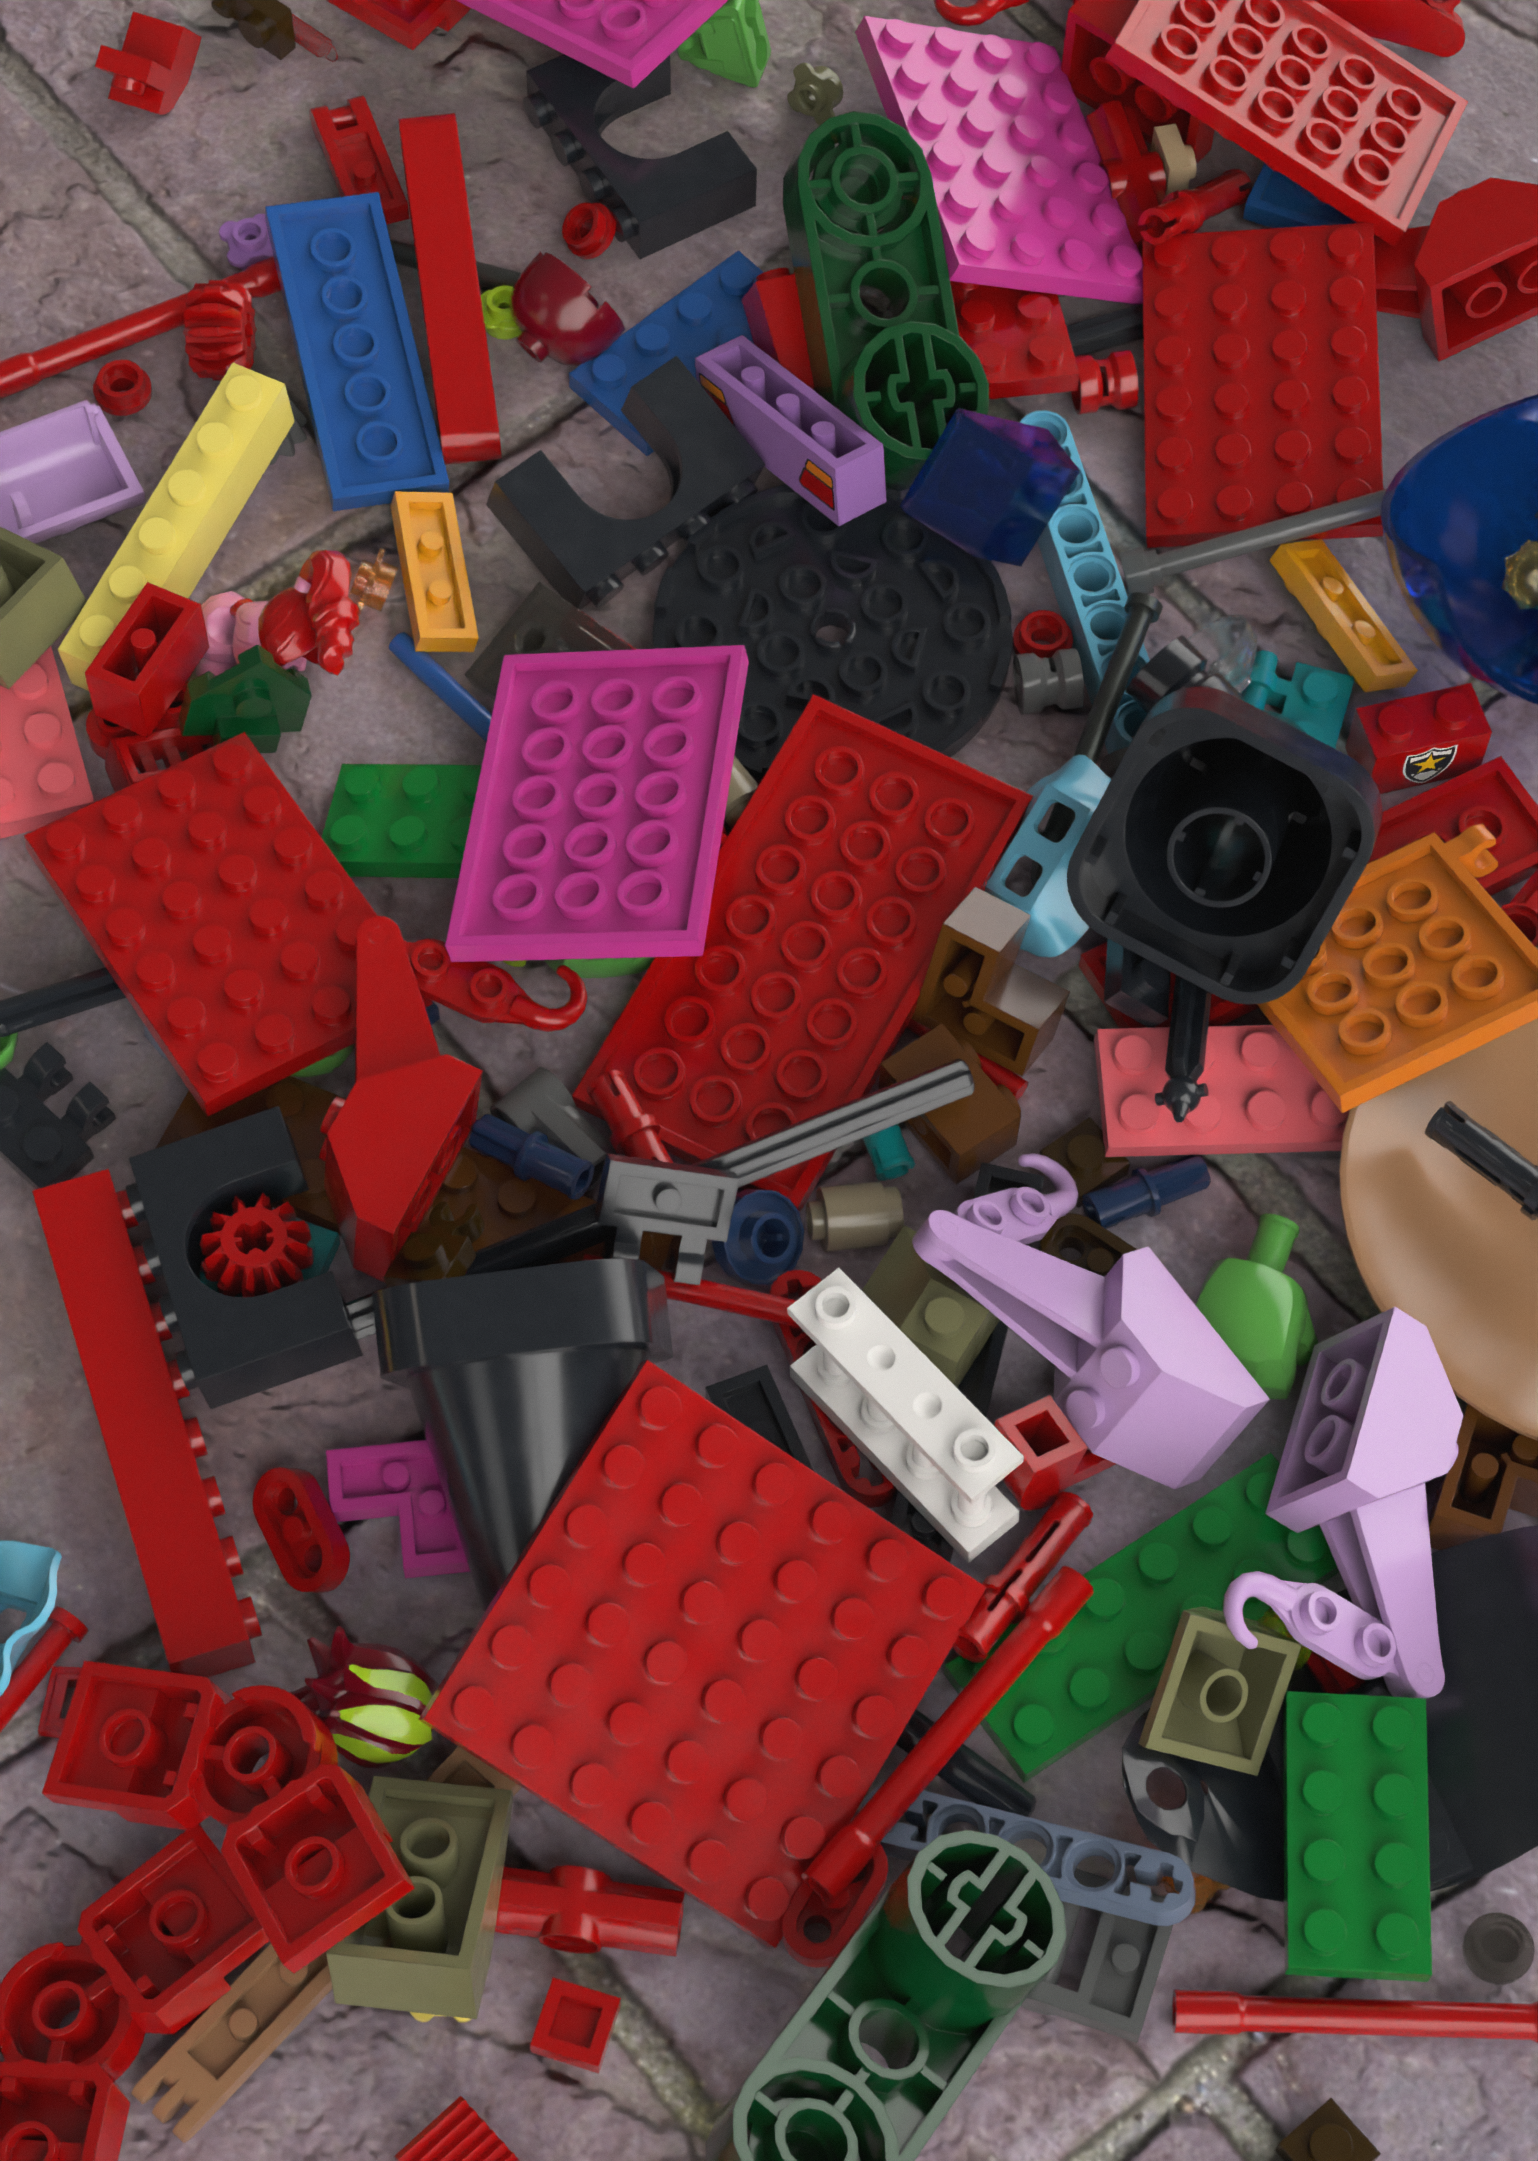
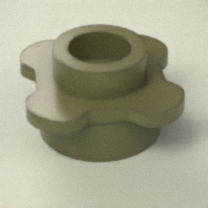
[787,62,844,125]

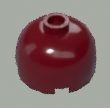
[509,251,625,365]

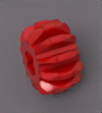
[183,280,257,381]
[200,1193,314,1297]

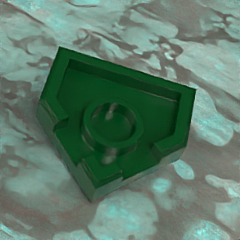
[178,645,312,753]

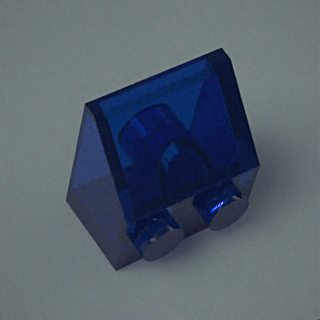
[900,408,1080,567]

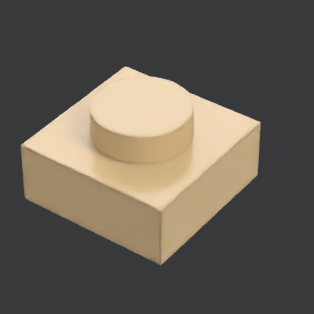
[1150,123,1197,196]

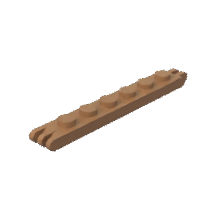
[131,1746,522,2143]

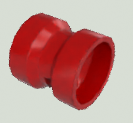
[1071,350,1139,415]

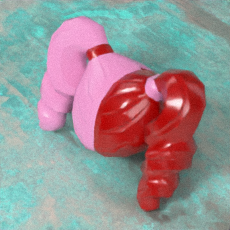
[196,550,360,677]

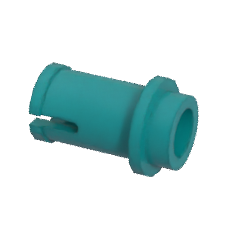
[863,1124,916,1181]

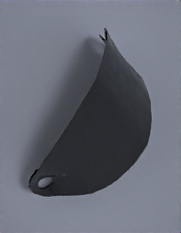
[1122,1525,1538,1902]

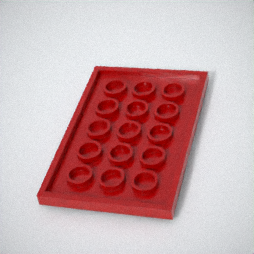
[1105,0,1468,247]
[1142,223,1385,548]
[24,732,433,1117]

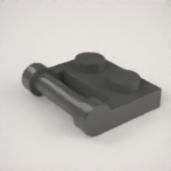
[1021,1868,1173,2043]

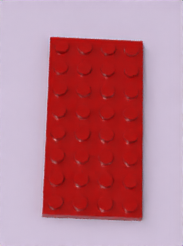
[572,694,1033,1213]

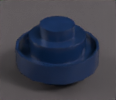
[712,1189,804,1285]

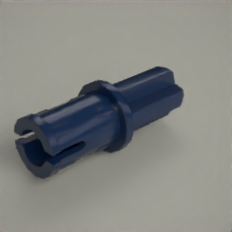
[468,1114,594,1201]
[1082,1155,1211,1229]

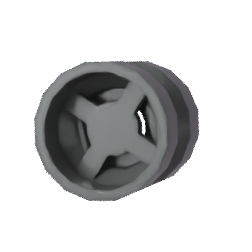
[1013,648,1084,715]

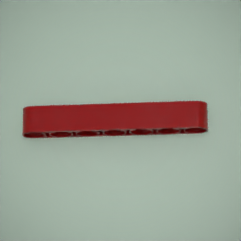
[398,113,502,465]

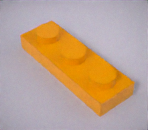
[390,491,479,652]
[1269,539,1418,693]

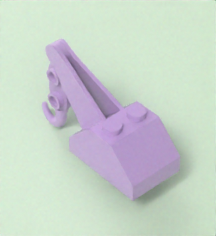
[912,1153,1270,1489]
[1223,1307,1463,1699]

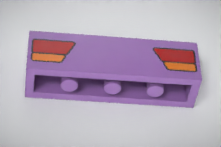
[695,335,887,526]

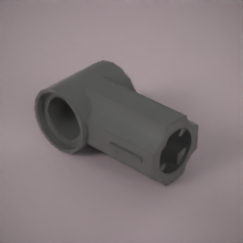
[490,1067,618,1191]

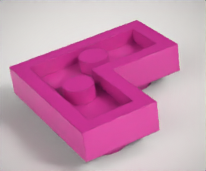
[326,1440,470,1579]

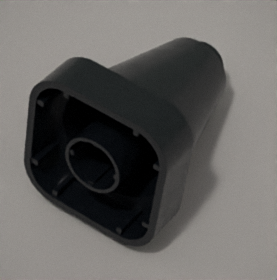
[1067,687,1382,1004]
[372,1259,673,1613]

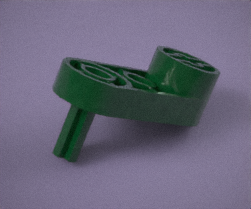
[783,111,989,491]
[706,1830,1066,2161]

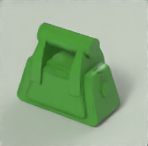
[676,0,771,88]

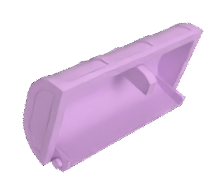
[0,399,146,544]

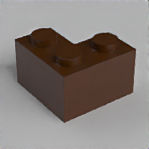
[912,887,1070,1077]
[1428,1403,1538,1550]

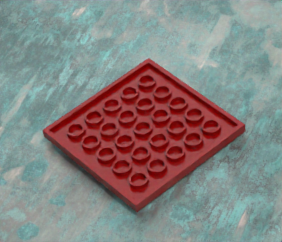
[418,1360,987,1948]

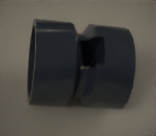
[1126,635,1244,713]

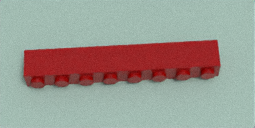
[32,1168,262,1678]

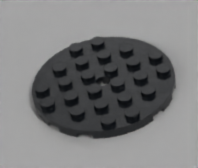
[652,484,1012,780]

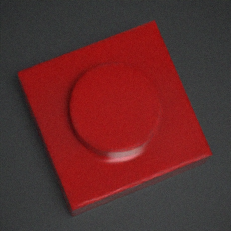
[530,1977,621,2074]

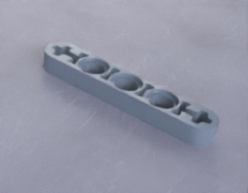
[861,1786,1196,1926]

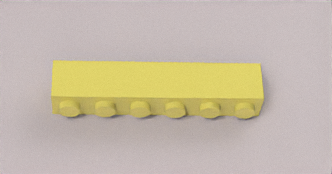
[58,363,295,691]

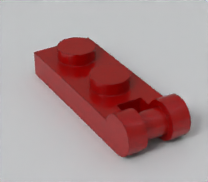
[309,95,409,225]

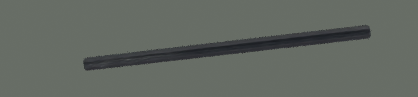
[346,1059,975,1340]

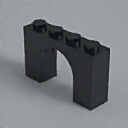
[523,54,757,259]
[486,355,765,611]
[125,1106,363,1409]

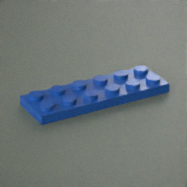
[265,192,449,511]

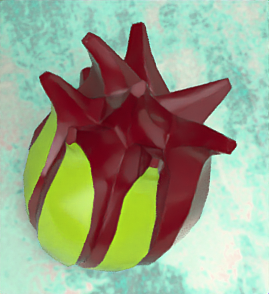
[289,1626,439,1769]

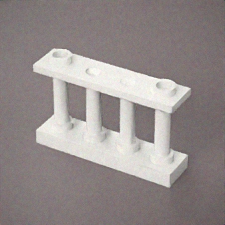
[787,1268,1024,1563]

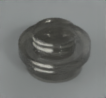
[1462,1912,1535,1985]

